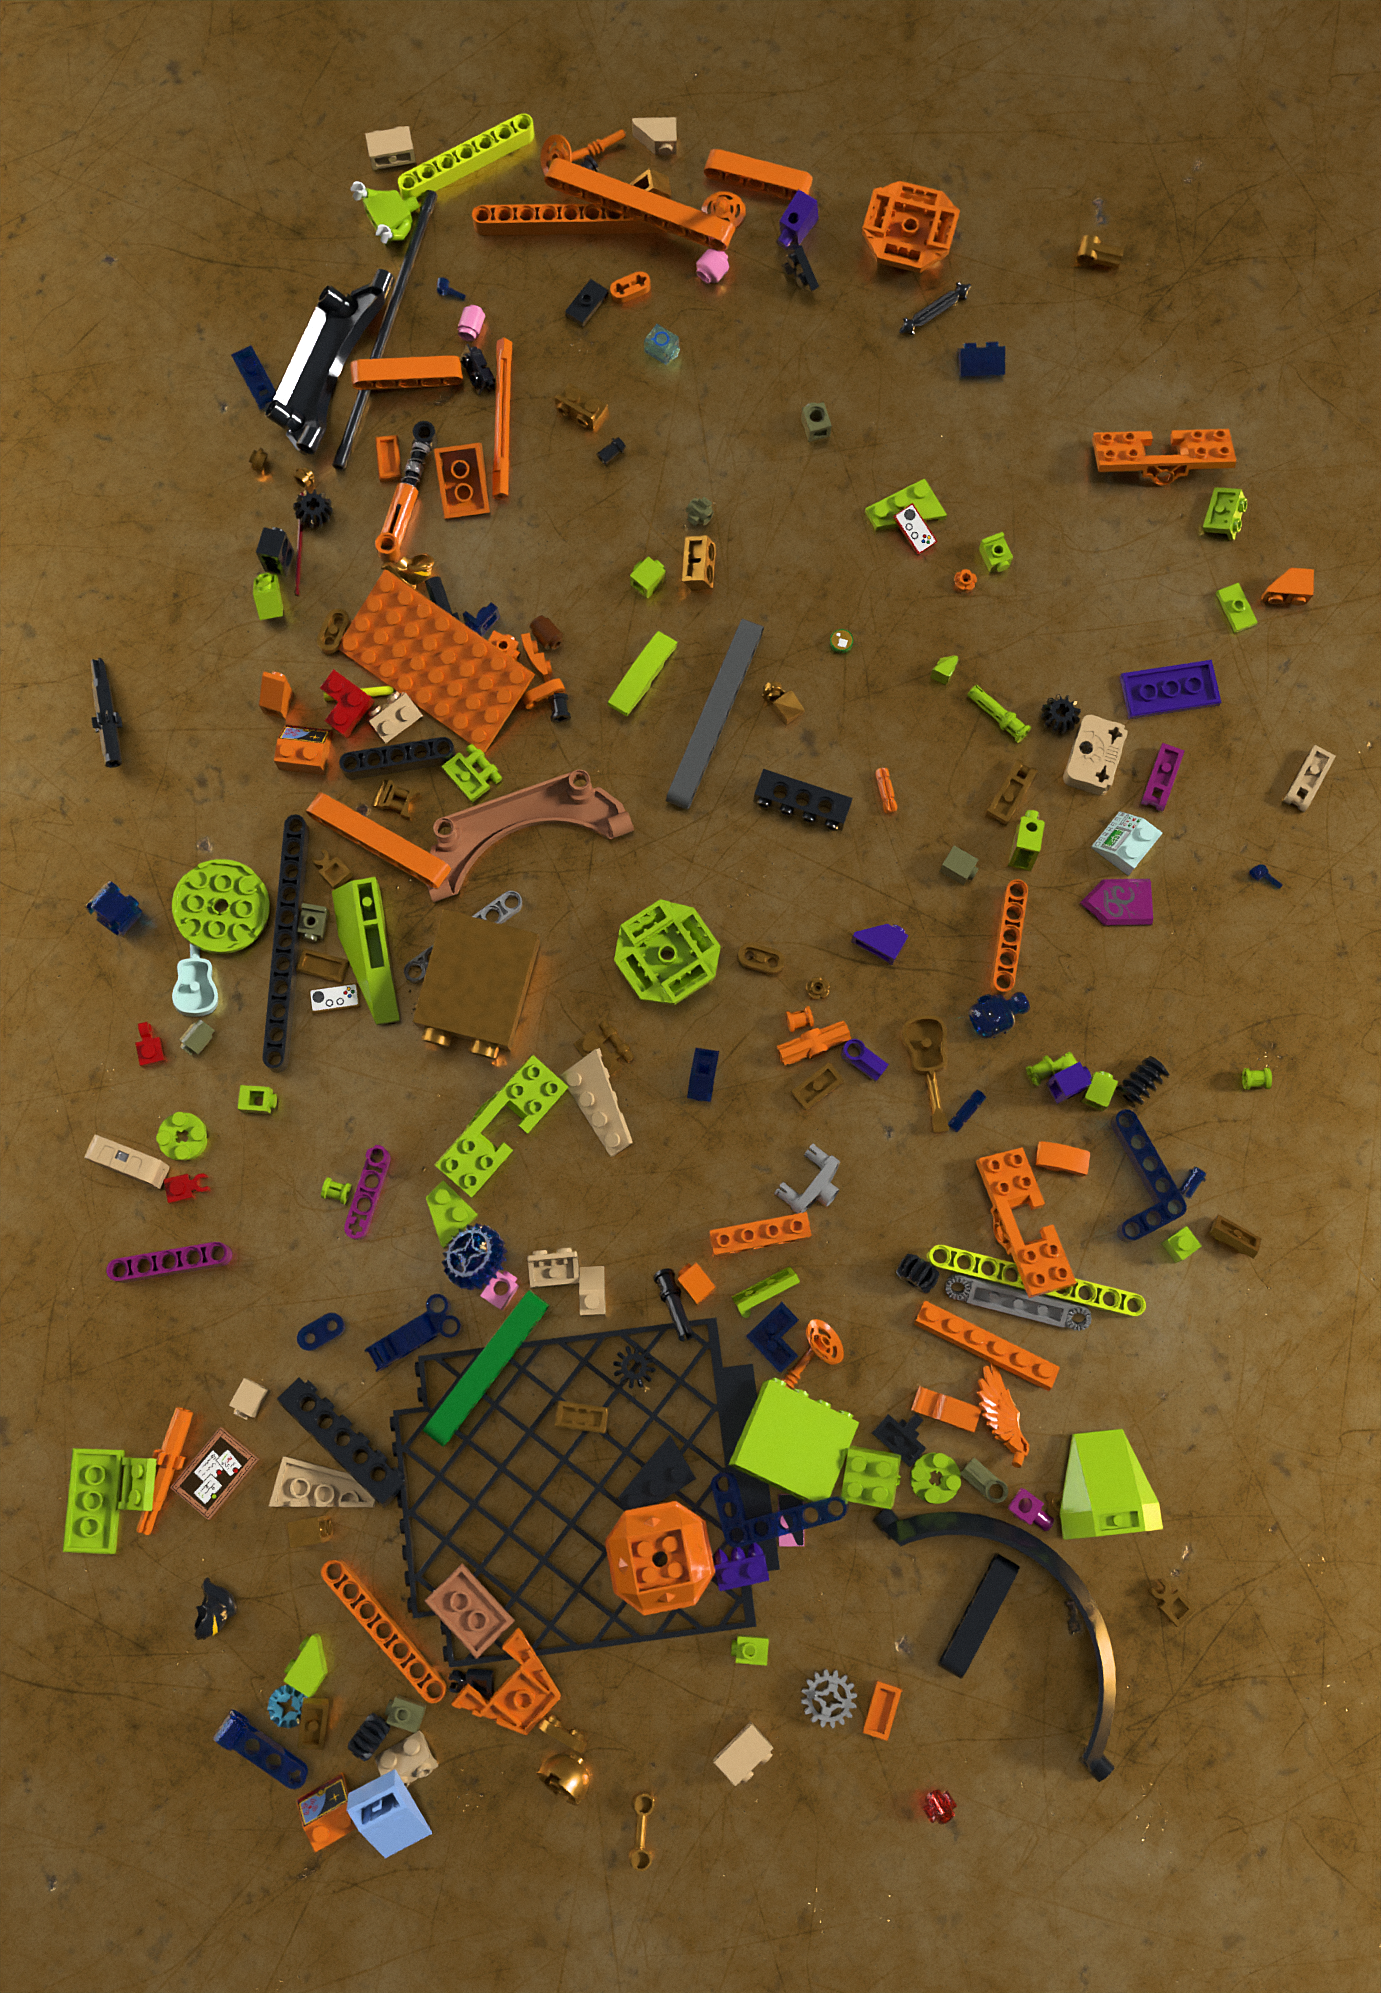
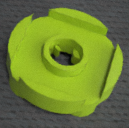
[156,1112,208,1161]
[910,1453,961,1504]

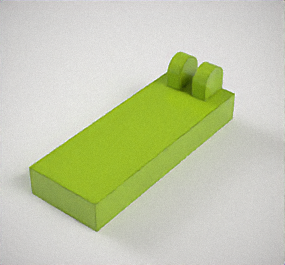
[731,1266,800,1318]

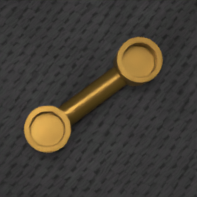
[629,1793,655,1872]

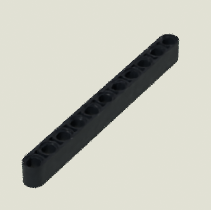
[263,814,309,1073]

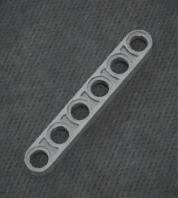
[404,891,523,984]

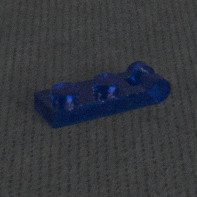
[231,345,276,410]

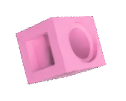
[480,1270,519,1311]

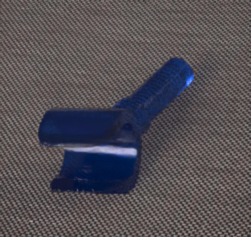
[436,277,466,300]
[1249,864,1283,889]

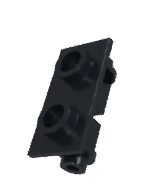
[461,344,496,395]

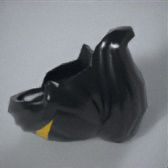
[194,1577,237,1640]

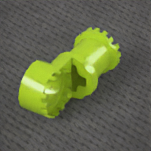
[1026,1052,1078,1086]

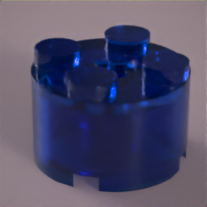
[85,881,143,937]

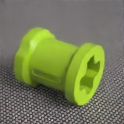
[1242,1068,1272,1090]
[321,1177,352,1205]

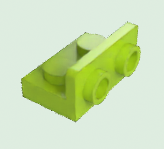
[1203,487,1247,540]

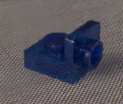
[462,602,500,636]

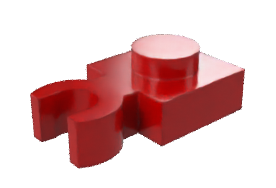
[164,1173,210,1204]

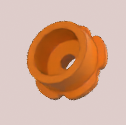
[954,569,977,592]

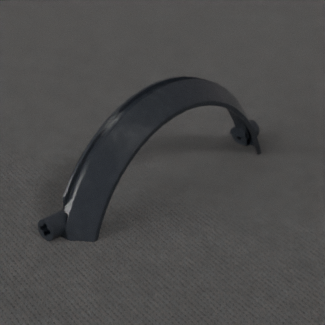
[872,1508,1116,1782]

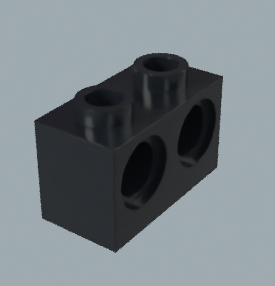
[256,527,294,577]

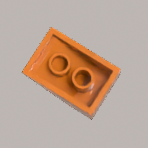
[434,443,490,519]

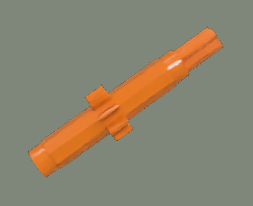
[136,1407,194,1535]

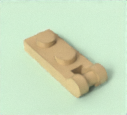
[1283,745,1336,812]

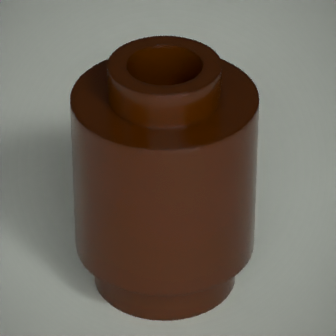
[530,615,563,650]

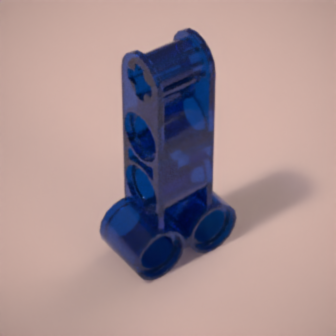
[364,1294,463,1372]
[213,1709,308,1789]

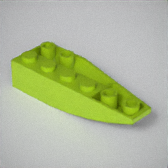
[332,877,400,1025]

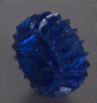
[441,1223,508,1291]

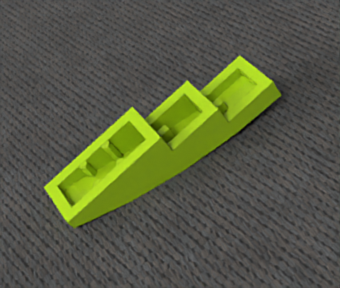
[607,631,678,716]

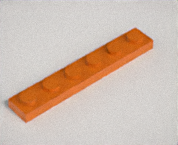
[914,1301,1060,1391]

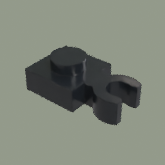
[448,1668,494,1699]

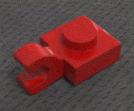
[135,1022,166,1067]

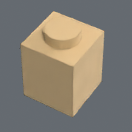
[229,1378,270,1420]

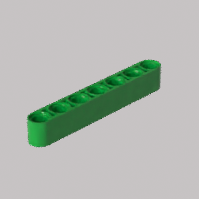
[423,1290,550,1447]

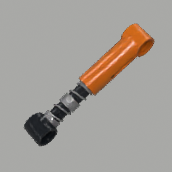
[375,421,438,563]

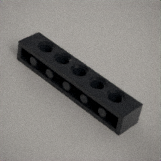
[277,1377,405,1508]

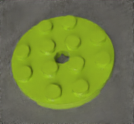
[172,859,270,954]

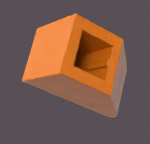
[1261,568,1314,606]
[259,672,294,720]
[677,1263,716,1305]

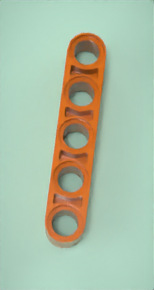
[703,149,813,200]
[350,356,463,390]
[990,879,1028,997]

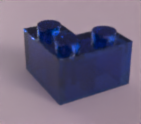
[745,1302,799,1374]

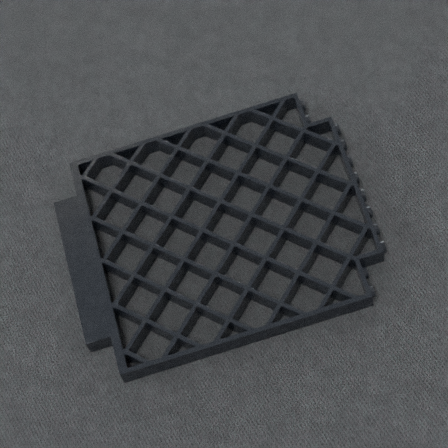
[390,1317,780,1668]

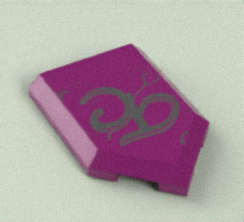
[1080,879,1153,926]

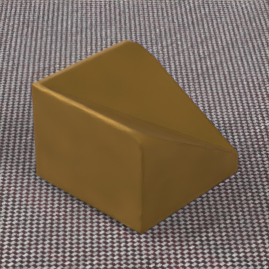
[772,689,805,725]

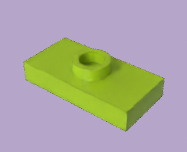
[1216,583,1258,633]

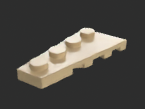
[560,1048,633,1157]
[268,1456,378,1507]

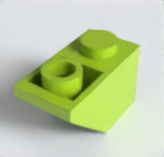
[253,573,283,620]
[284,1633,328,1698]

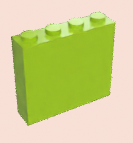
[729,1378,859,1508]

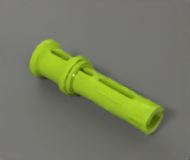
[967,685,1031,743]

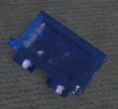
[957,342,1005,377]

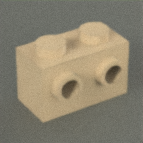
[365,126,416,170]
[713,1722,773,1786]

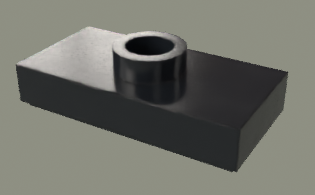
[565,279,609,327]

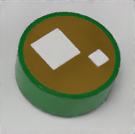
[830,629,853,654]

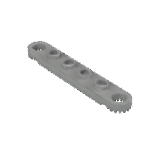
[945,1273,1092,1331]

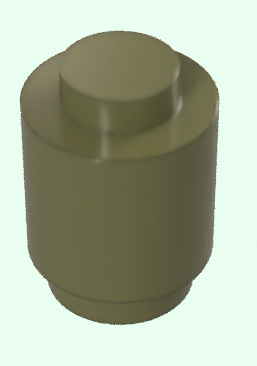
[179,1019,215,1056]

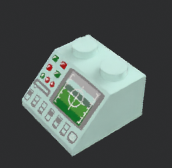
[1091,811,1162,876]

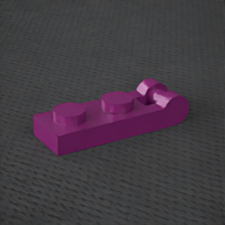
[1140,743,1185,812]

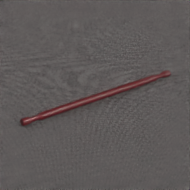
[294,492,304,596]

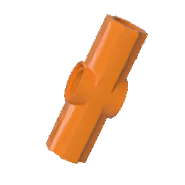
[776,1020,851,1066]

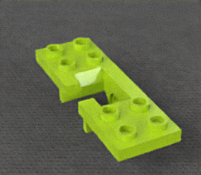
[434,1055,568,1198]

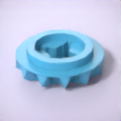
[267,1685,307,1728]

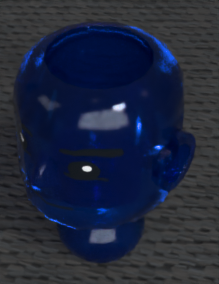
[969,992,1030,1039]

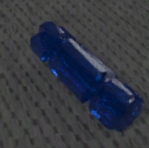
[948,1090,986,1132]

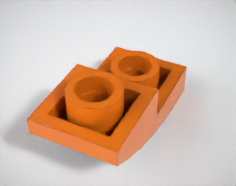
[521,633,552,683]
[1036,1141,1090,1177]

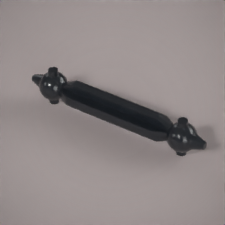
[899,282,971,335]

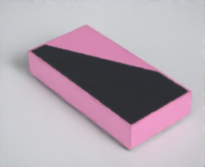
[778,1494,804,1546]

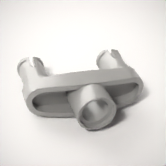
[774,1144,840,1214]

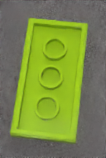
[63,1448,125,1554]

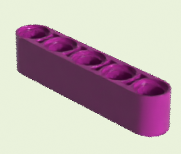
[106,1242,233,1283]

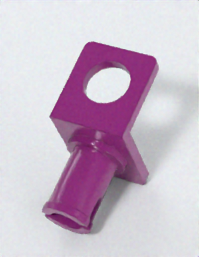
[1008,1488,1054,1532]

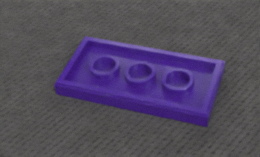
[1120,660,1222,719]

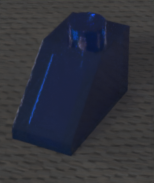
[687,1048,719,1102]

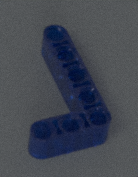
[1111,1109,1187,1243]
[711,1472,849,1548]

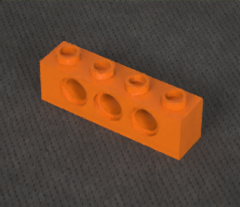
[709,1212,812,1258]

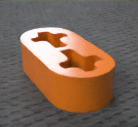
[610,271,650,304]
[521,678,566,709]

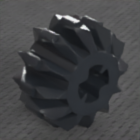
[293,488,333,530]
[1040,694,1081,735]
[896,1254,940,1293]
[613,1345,656,1389]
[348,1713,390,1761]

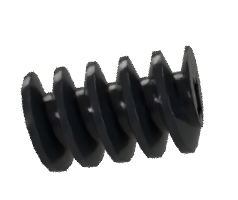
[1116,1056,1170,1108]

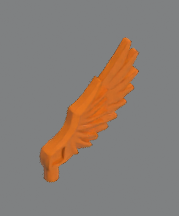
[977,1363,1029,1468]

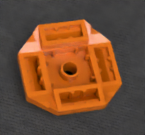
[862,181,960,273]
[605,1500,715,1615]

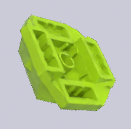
[614,899,721,1005]

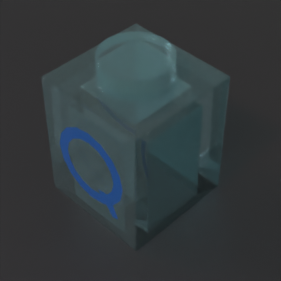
[644,324,680,365]

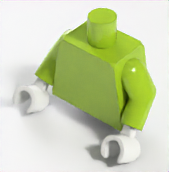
[350,181,420,246]

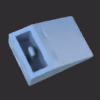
[347,1769,432,1858]

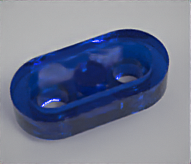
[297,1313,345,1351]

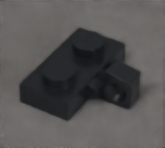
[781,244,819,291]
[872,1413,926,1467]

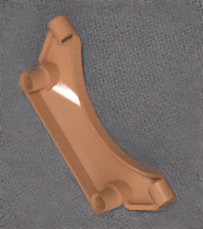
[427,769,634,903]

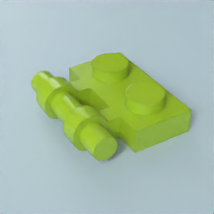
[441,744,503,803]

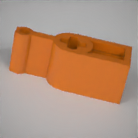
[911,1386,982,1433]

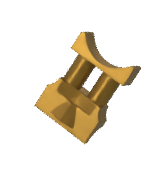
[371,779,420,820]

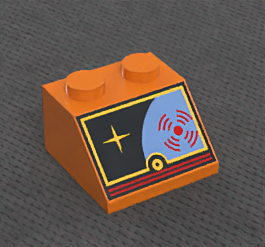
[274,724,332,775]
[296,1772,357,1852]

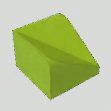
[930,656,959,684]

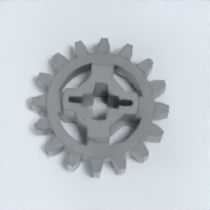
[801,1669,857,1728]

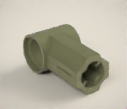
[960,1458,1009,1504]

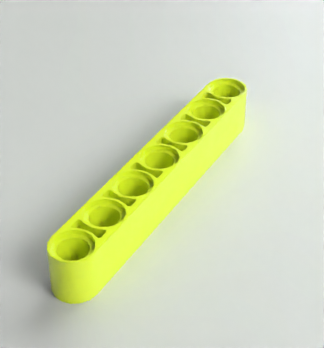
[398,113,534,201]

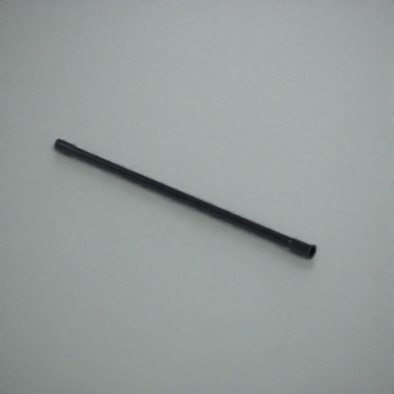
[332,190,438,471]

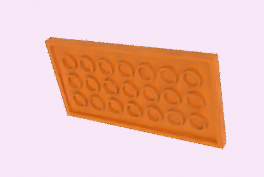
[338,569,536,752]

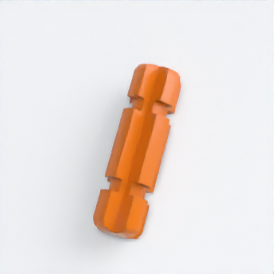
[875,768,897,814]

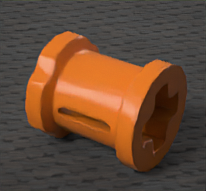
[785,1006,814,1032]

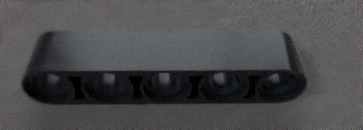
[339,737,456,780]
[938,1553,1020,1679]

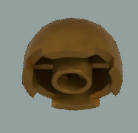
[536,1753,589,1806]

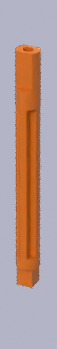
[492,338,512,500]

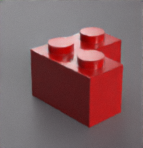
[320,669,375,738]

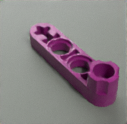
[344,1145,391,1240]

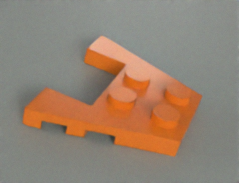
[451,1628,561,1736]

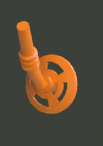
[540,129,626,176]
[702,192,746,229]
[781,1319,844,1389]

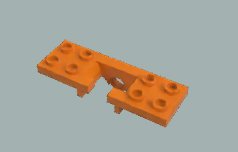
[1092,429,1237,486]
[976,1147,1077,1298]

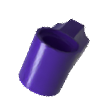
[841,1039,889,1082]

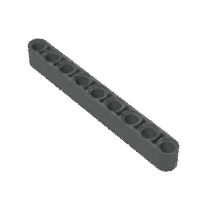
[666,618,764,810]

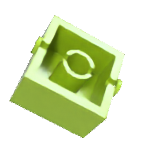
[841,1446,901,1509]

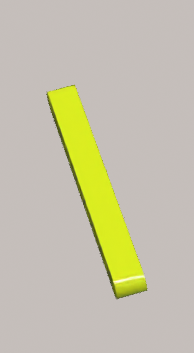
[927,1245,1146,1318]

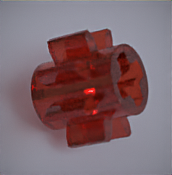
[923,1790,957,1824]

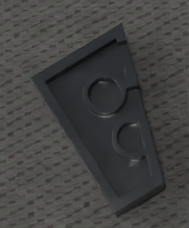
[618,1435,696,1510]

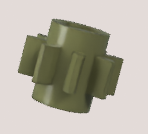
[686,497,714,526]

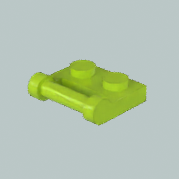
[118,1457,156,1511]

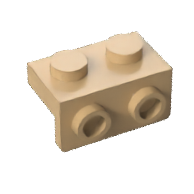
[365,691,422,744]
[527,1248,579,1288]
[374,1730,438,1788]

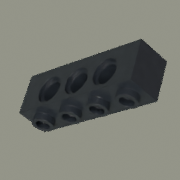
[753,769,853,831]

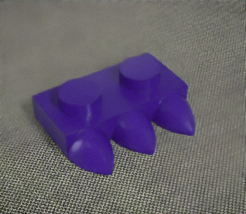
[714,1541,770,1591]

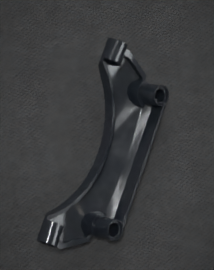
[265,269,395,455]

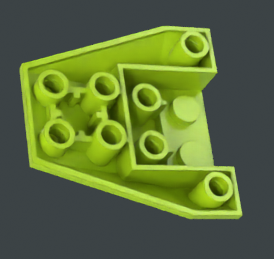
[1059,1429,1163,1540]

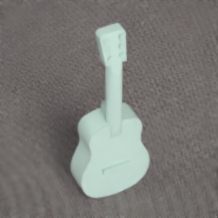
[172,944,218,1017]

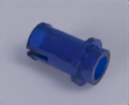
[1178,1166,1207,1199]

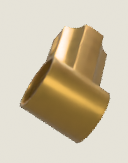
[1077,235,1124,269]

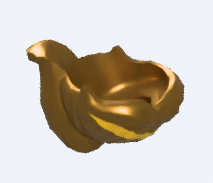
[381,553,434,590]

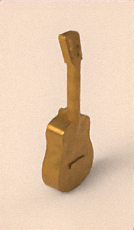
[901,1015,950,1134]

